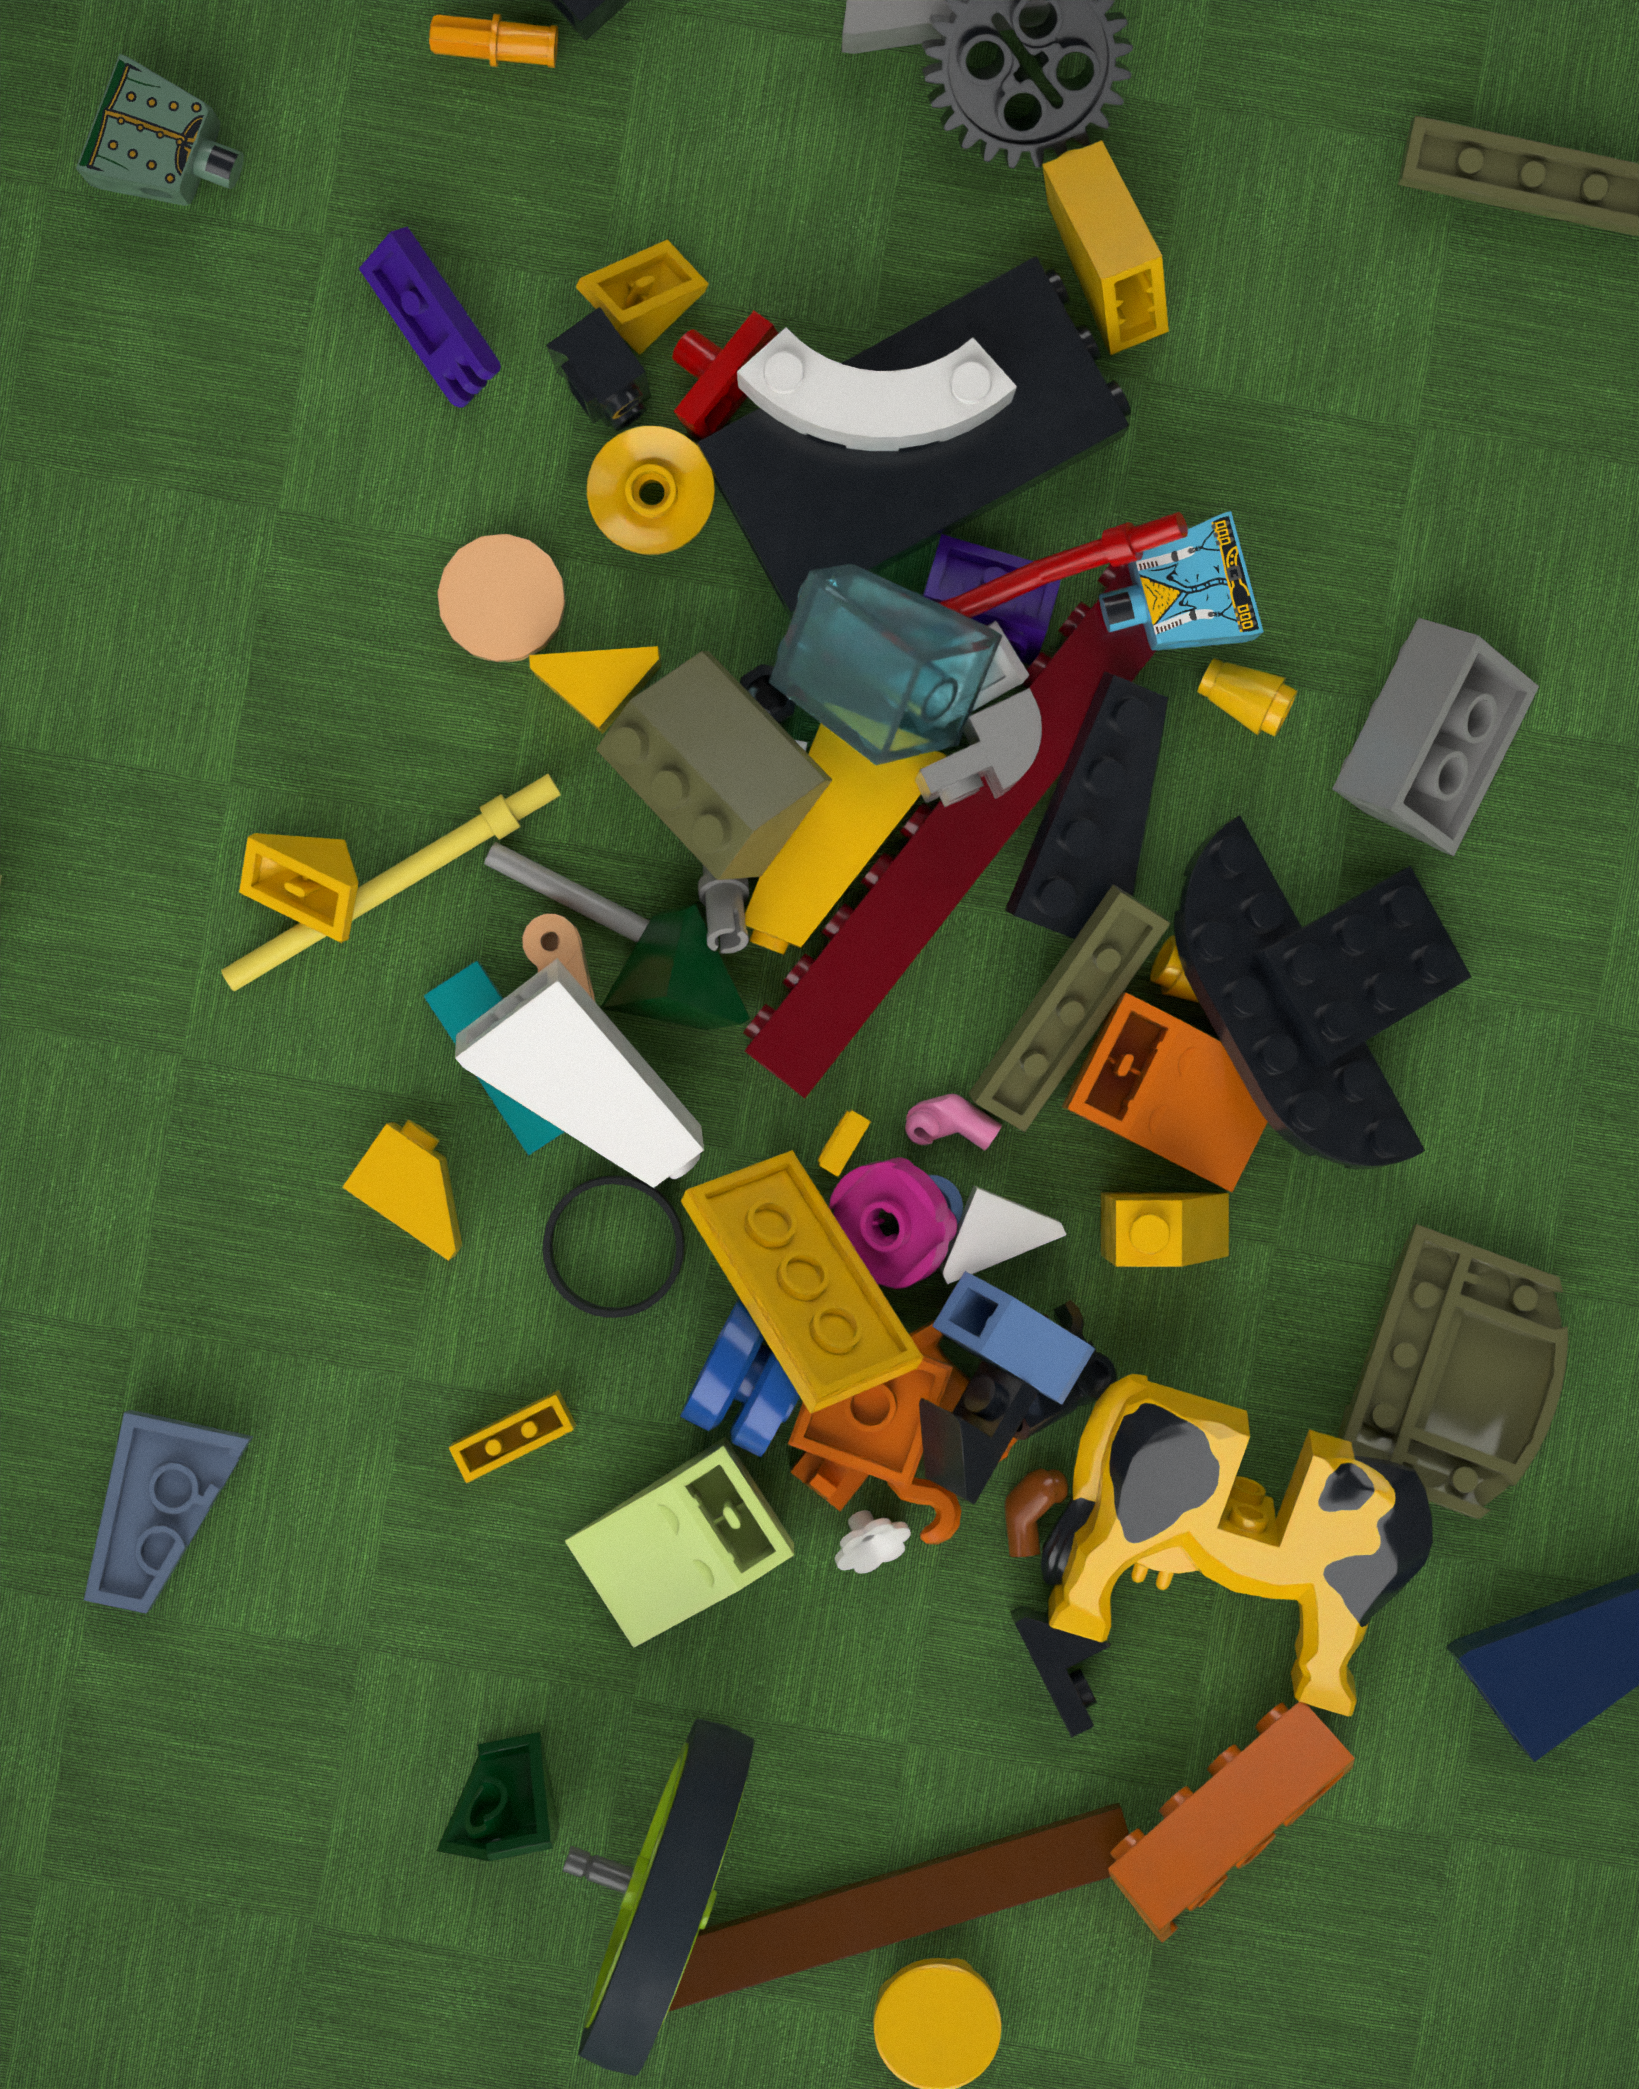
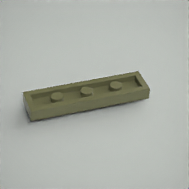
[1397,115,1639,236]
[968,884,1171,1132]

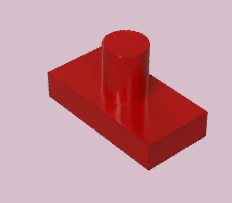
[672,310,778,441]

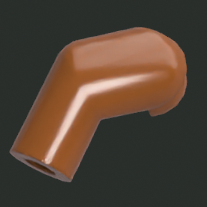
[1004,1468,1069,1557]

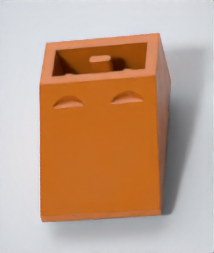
[1061,993,1268,1192]

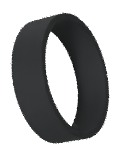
[542,1175,685,1318]

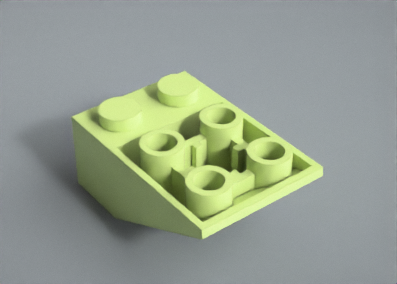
[565,1437,794,1648]

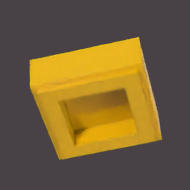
[817,1109,871,1177]

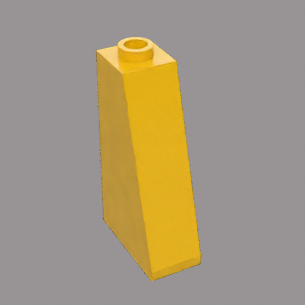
[745,708,947,955]

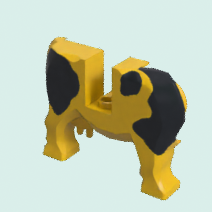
[1041,1374,1433,1717]

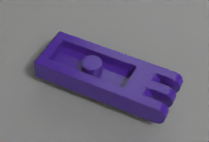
[359,226,501,408]

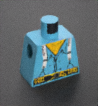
[1099,511,1264,650]

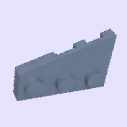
[84,1410,254,1614]

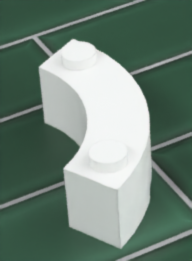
[737,328,1017,451]

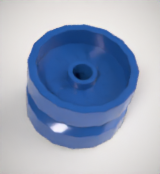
[680,1298,800,1457]

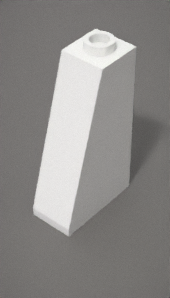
[455,958,704,1188]

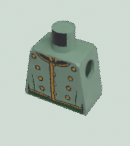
[76,54,244,206]

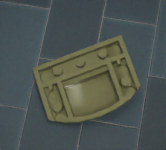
[1338,1224,1568,1519]

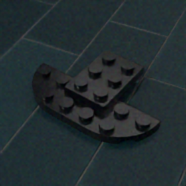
[1174,815,1472,1169]

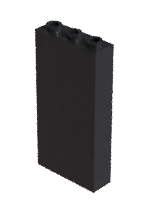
[697,256,1131,620]

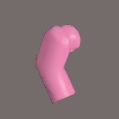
[905,1094,1002,1151]

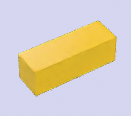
[449,1390,576,1483]

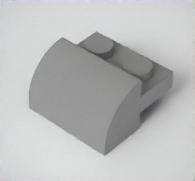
[915,688,1042,807]

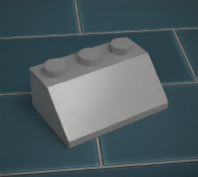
[1332,617,1539,856]

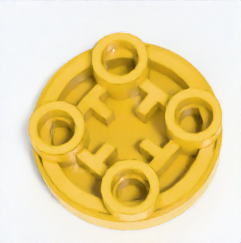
[873,1958,1001,2089]

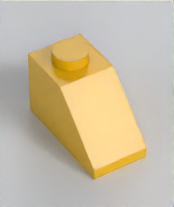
[342,1120,462,1261]

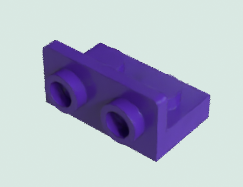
[919,534,1061,664]

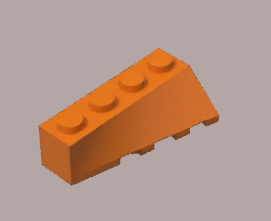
[1108,1702,1355,1943]

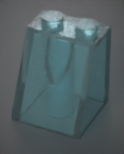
[769,563,1002,765]

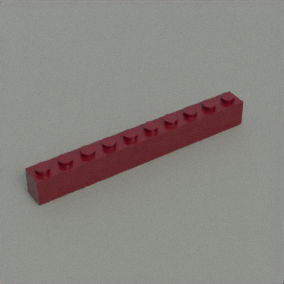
[743,564,1157,1099]

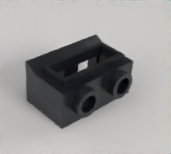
[546,307,651,431]

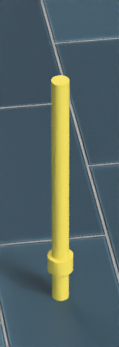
[221,774,561,991]

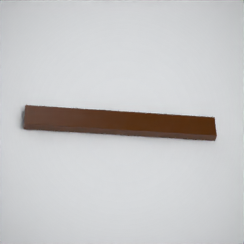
[668,1802,1129,2012]

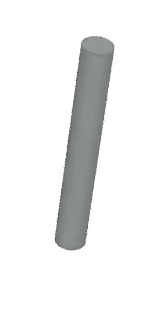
[484,842,650,942]

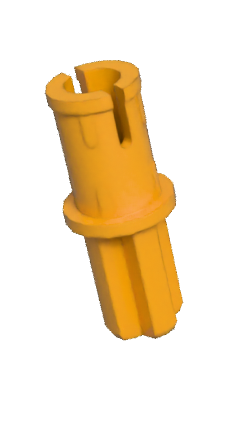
[429,14,558,68]

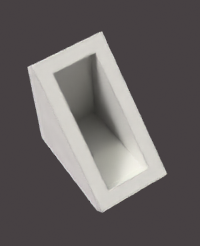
[940,1186,1066,1284]

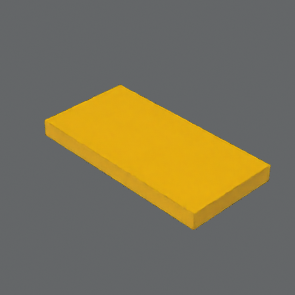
[681,1150,924,1414]

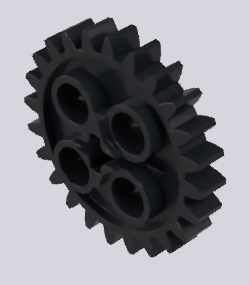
[922,0,1133,168]

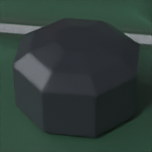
[740,664,799,724]

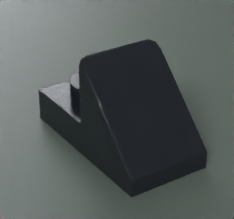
[919,1360,1039,1505]
[1010,1606,1111,1738]

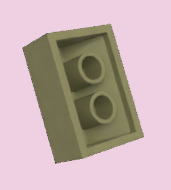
[596,651,832,880]

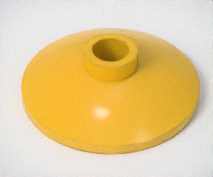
[587,426,715,555]

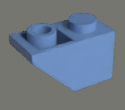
[932,1271,1095,1404]

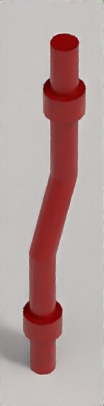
[824,512,1188,664]

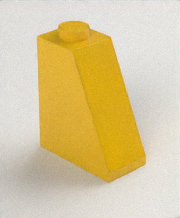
[1042,140,1169,355]
[1101,1192,1229,1267]

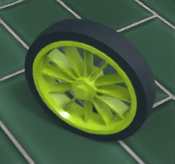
[562,1718,754,2076]

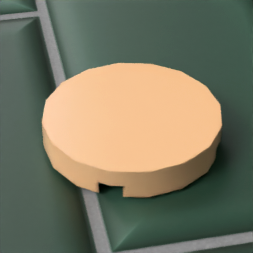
[437,534,566,662]

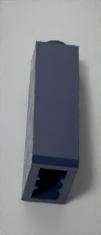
[1446,1572,1639,1762]

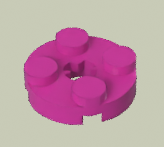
[829,1157,957,1289]

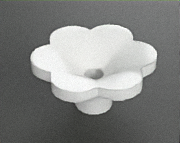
[835,1510,911,1574]

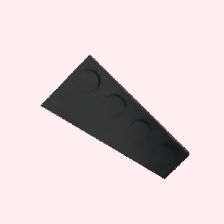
[1005,671,1168,939]

